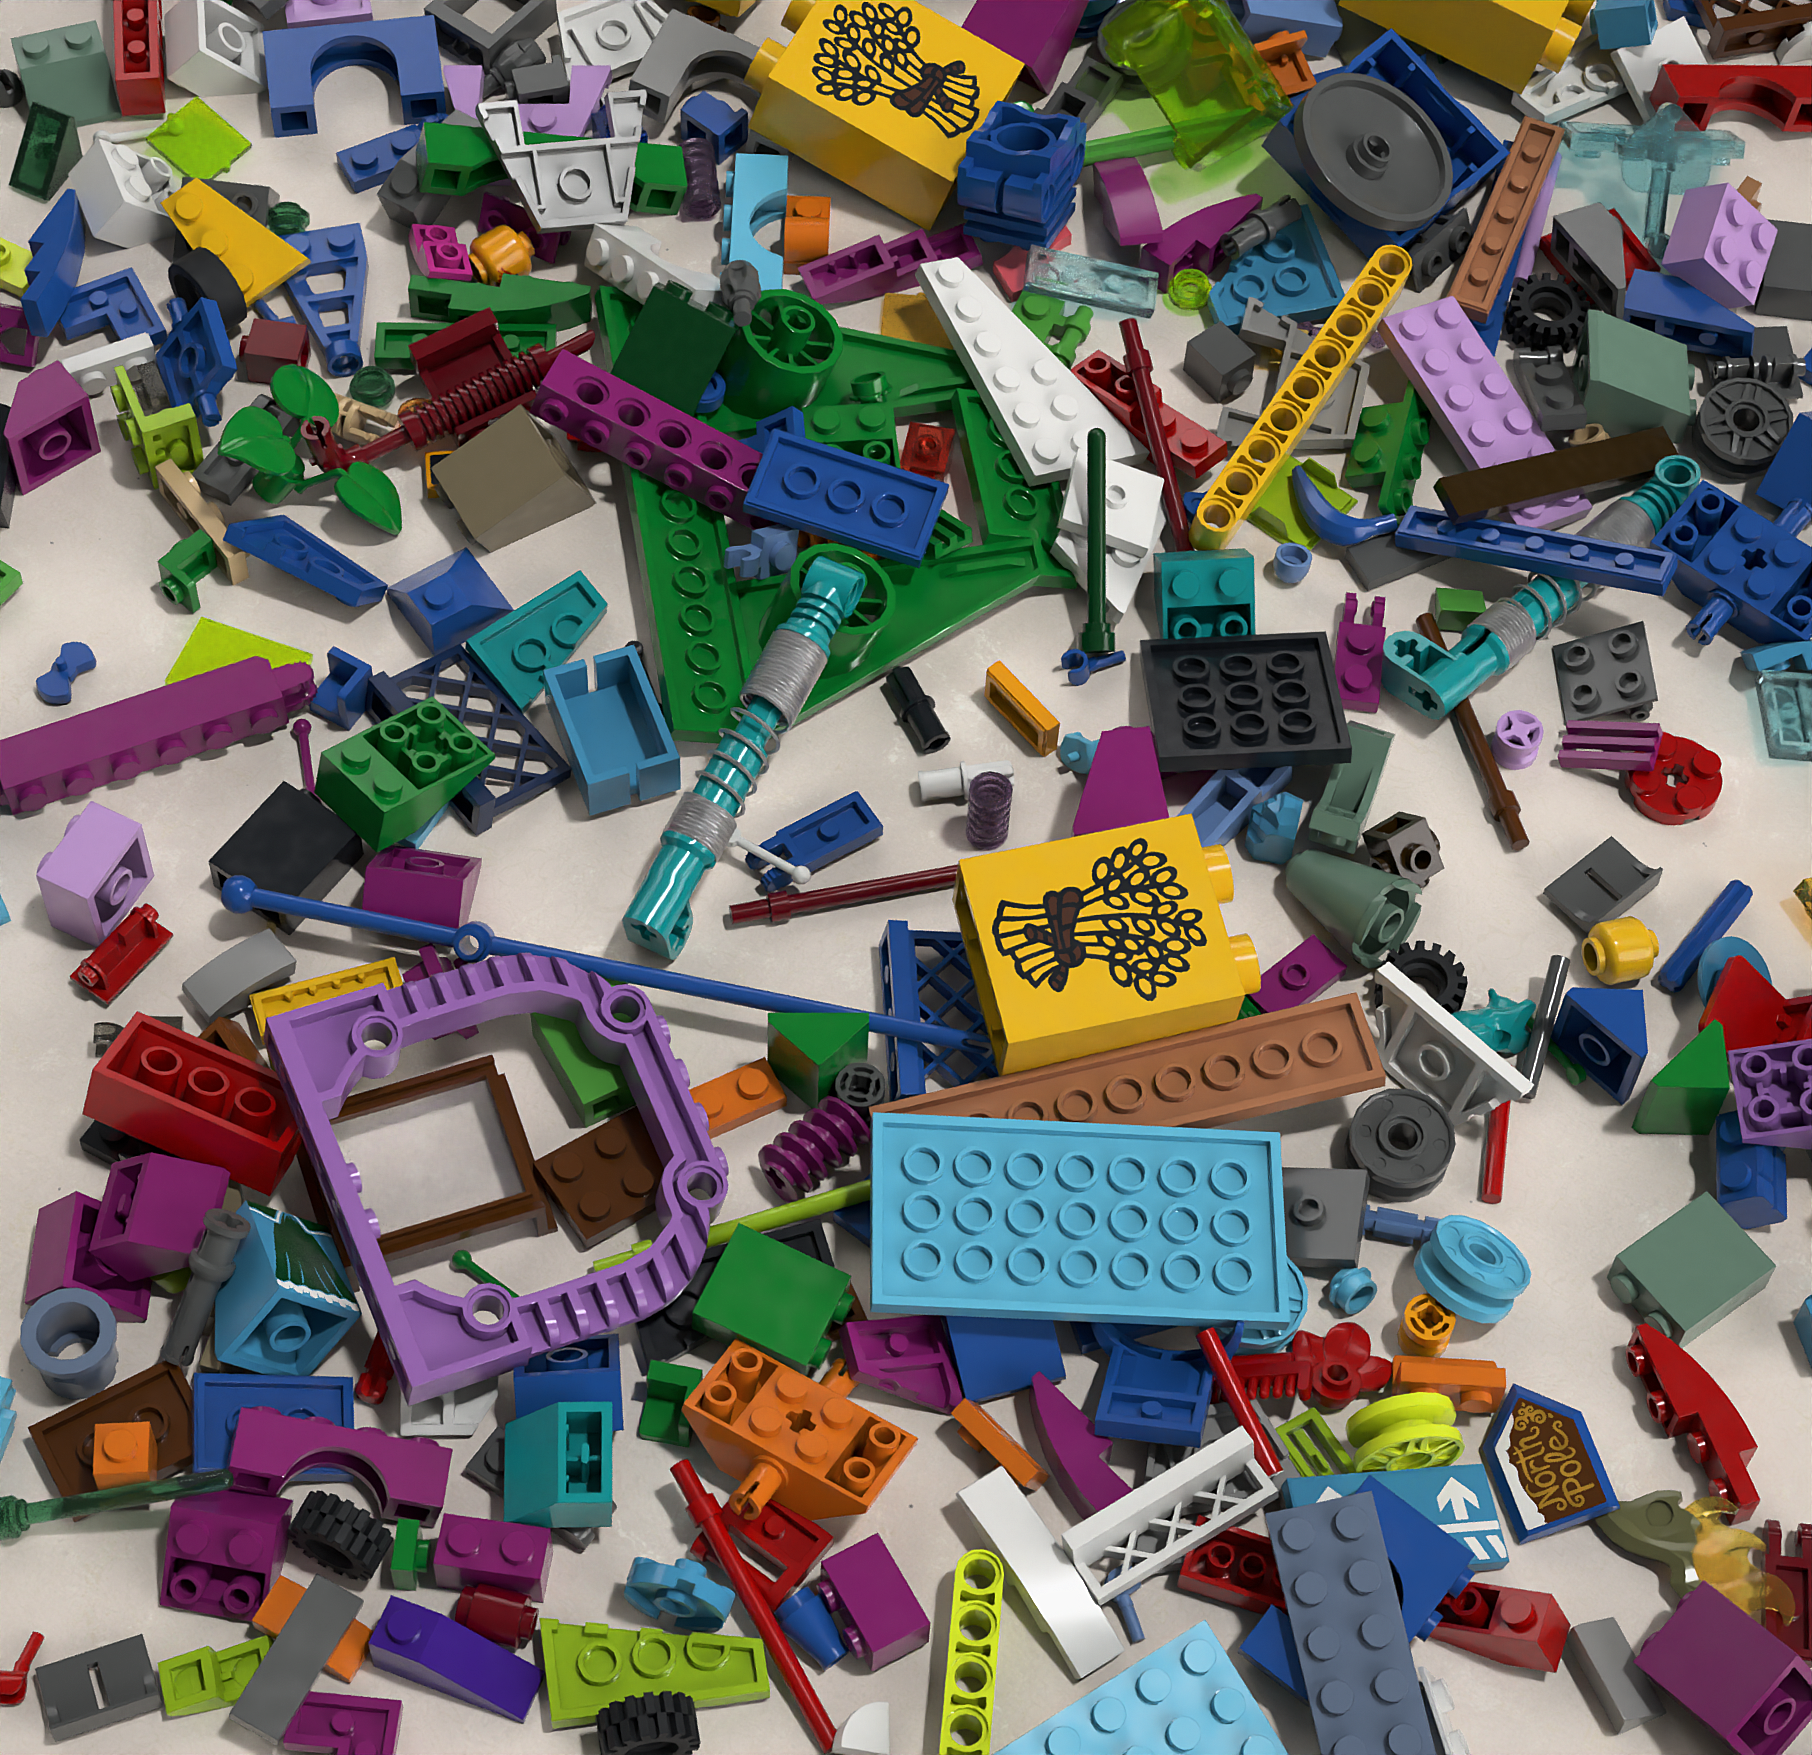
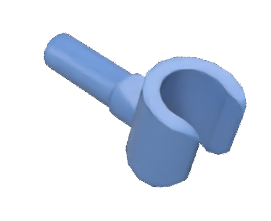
[1104,1564,1145,1643]

